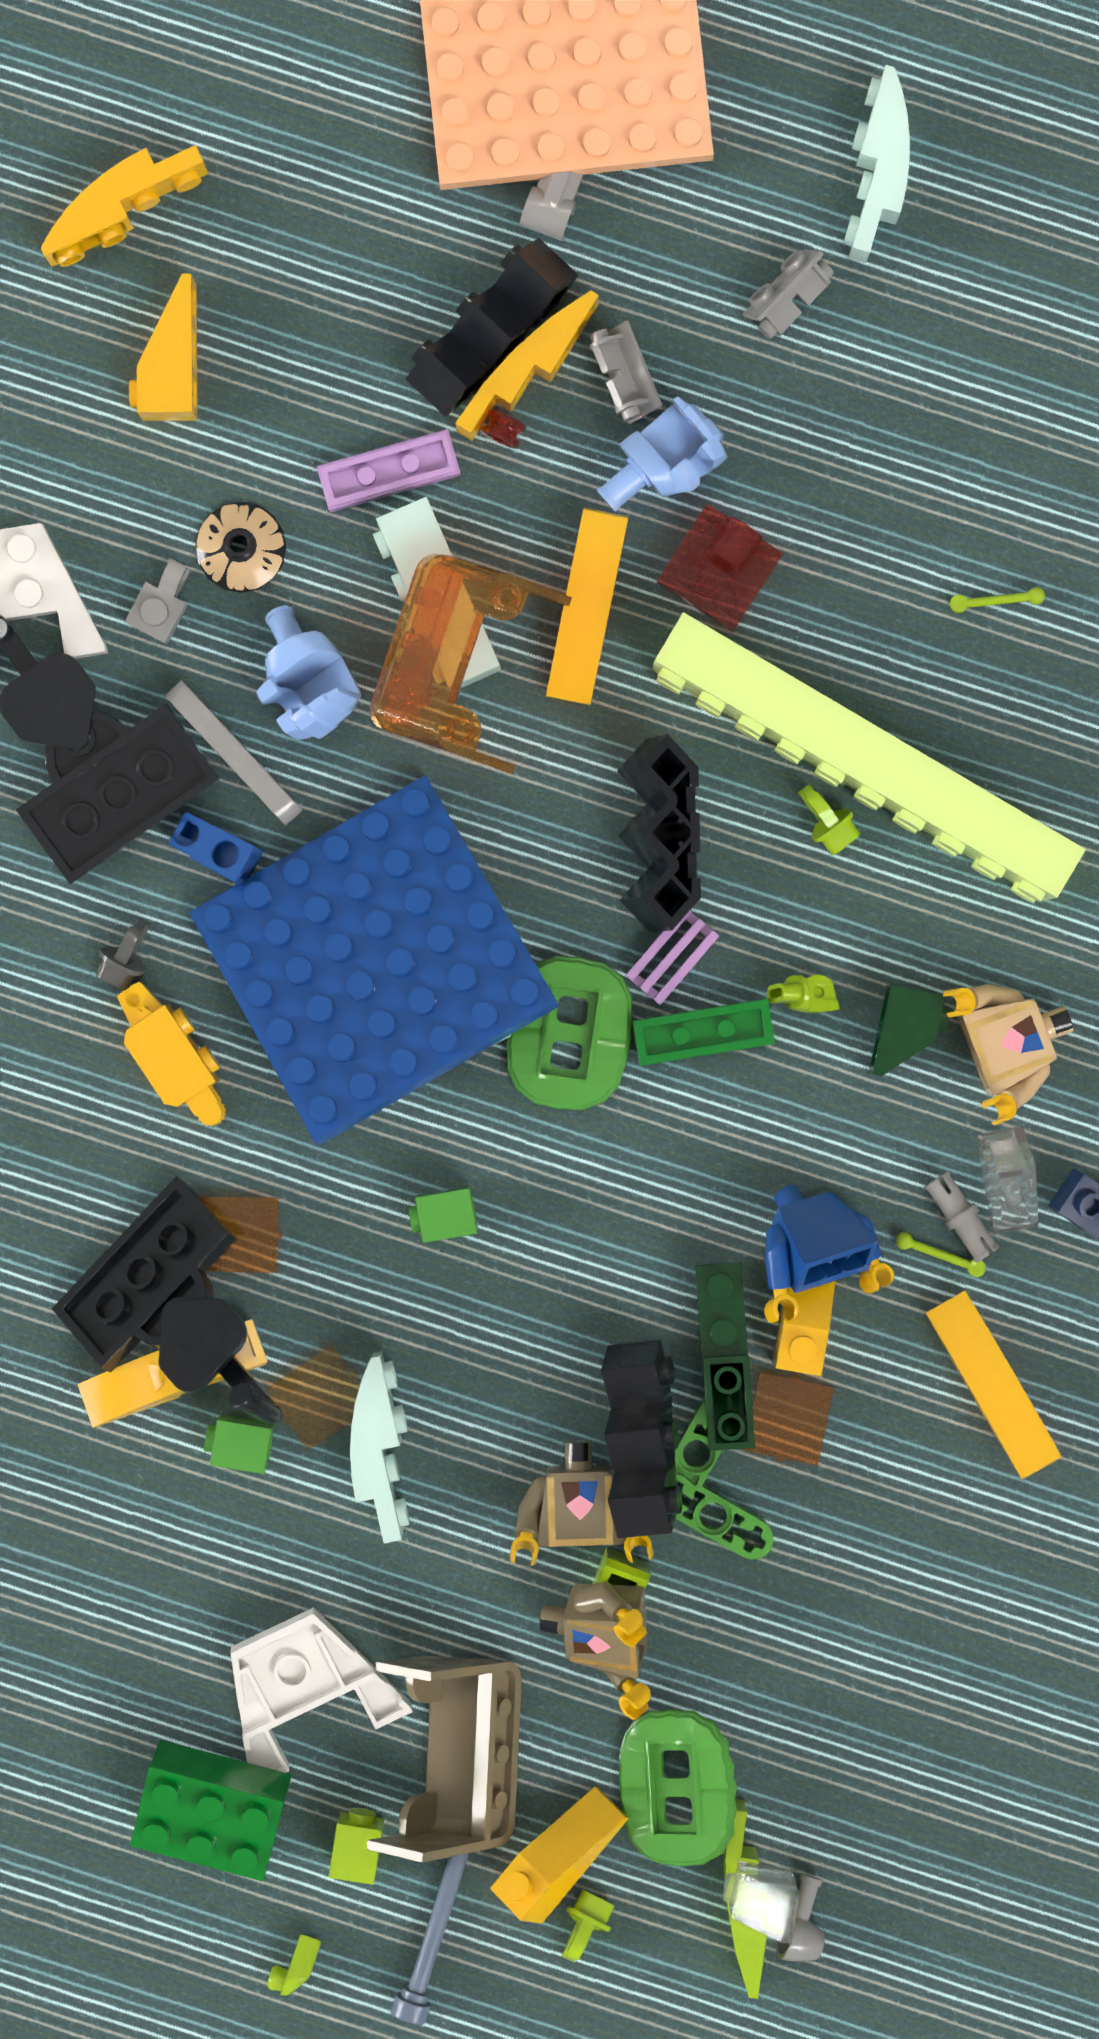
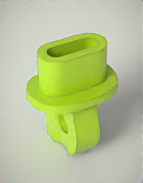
[798,784,861,855]
[767,974,840,1013]
[561,1889,614,1963]

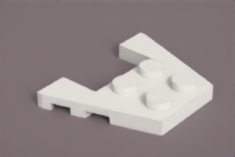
[0,523,108,659]
[231,1607,412,1773]

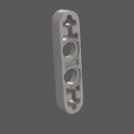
[165,680,302,825]

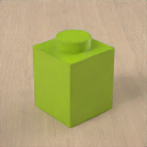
[328,1808,385,1885]

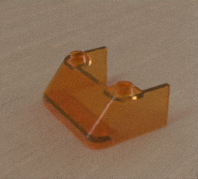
[370,554,572,774]

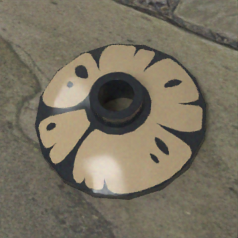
[195,502,287,593]

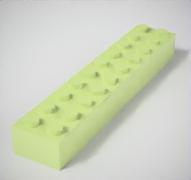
[652,612,1086,903]

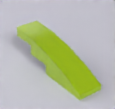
[723,1799,771,1999]

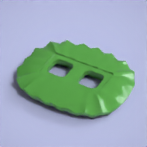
[506,955,633,1111]
[619,1709,737,1867]

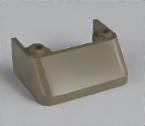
[367,1656,521,1862]

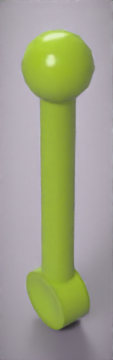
[949,587,1045,614]
[895,1232,986,1277]

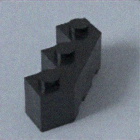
[406,237,578,417]
[617,734,701,932]
[601,1340,683,1538]

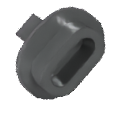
[96,917,151,990]

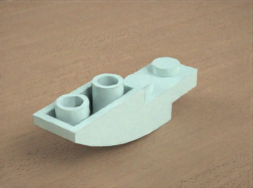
[844,65,910,263]
[350,1351,410,1544]

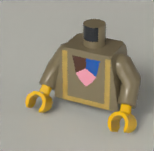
[510,1440,653,1566]
[540,1581,651,1720]

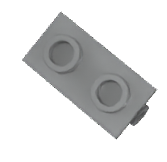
[742,249,834,339]
[589,321,663,424]

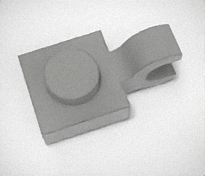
[125,559,191,645]

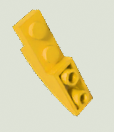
[41,145,209,267]
[78,1319,268,1428]

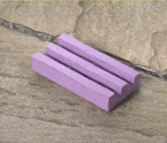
[625,911,719,1005]

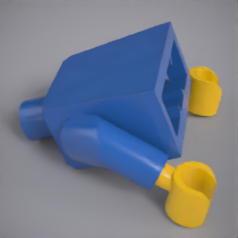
[764,1185,894,1323]

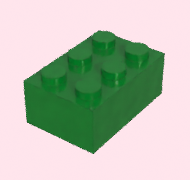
[130,1739,292,1881]

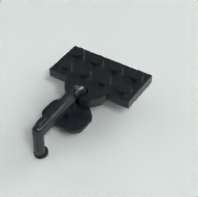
[0,615,220,884]
[52,1176,282,1424]

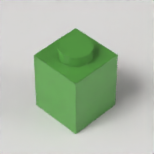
[409,1186,478,1243]
[204,1414,276,1474]

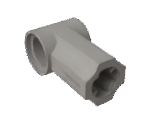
[519,171,584,241]

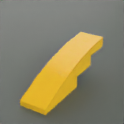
[455,290,599,441]
[546,507,629,705]
[926,1291,1062,1480]

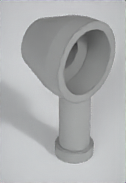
[776,1873,825,1962]

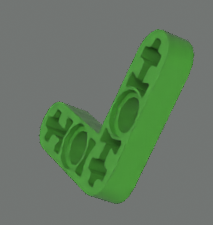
[675,1398,774,1560]

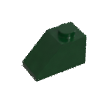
[868,984,950,1076]

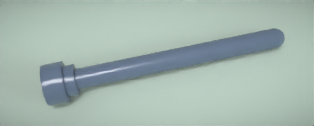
[391,1853,469,2025]

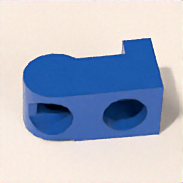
[168,812,264,885]

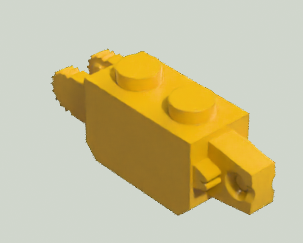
[117,981,227,1126]

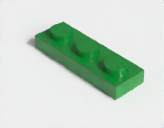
[632,999,775,1066]

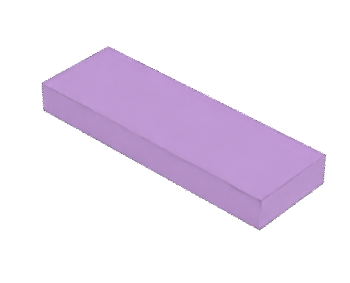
[316,429,461,513]

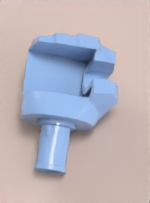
[597,396,728,512]
[256,605,362,740]

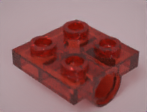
[657,504,784,632]

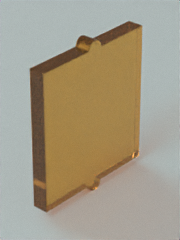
[199,1196,283,1273]
[266,1344,360,1451]
[744,1372,834,1466]

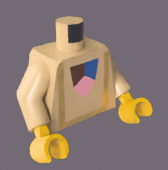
[943,984,1074,1126]

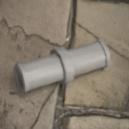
[924,1171,1000,1263]

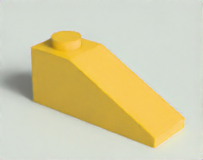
[129,274,198,421]
[772,1280,836,1376]
[490,1787,629,1924]

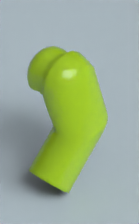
[267,1934,322,1996]

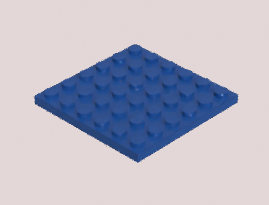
[189,775,559,1146]

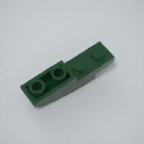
[695,1262,755,1451]

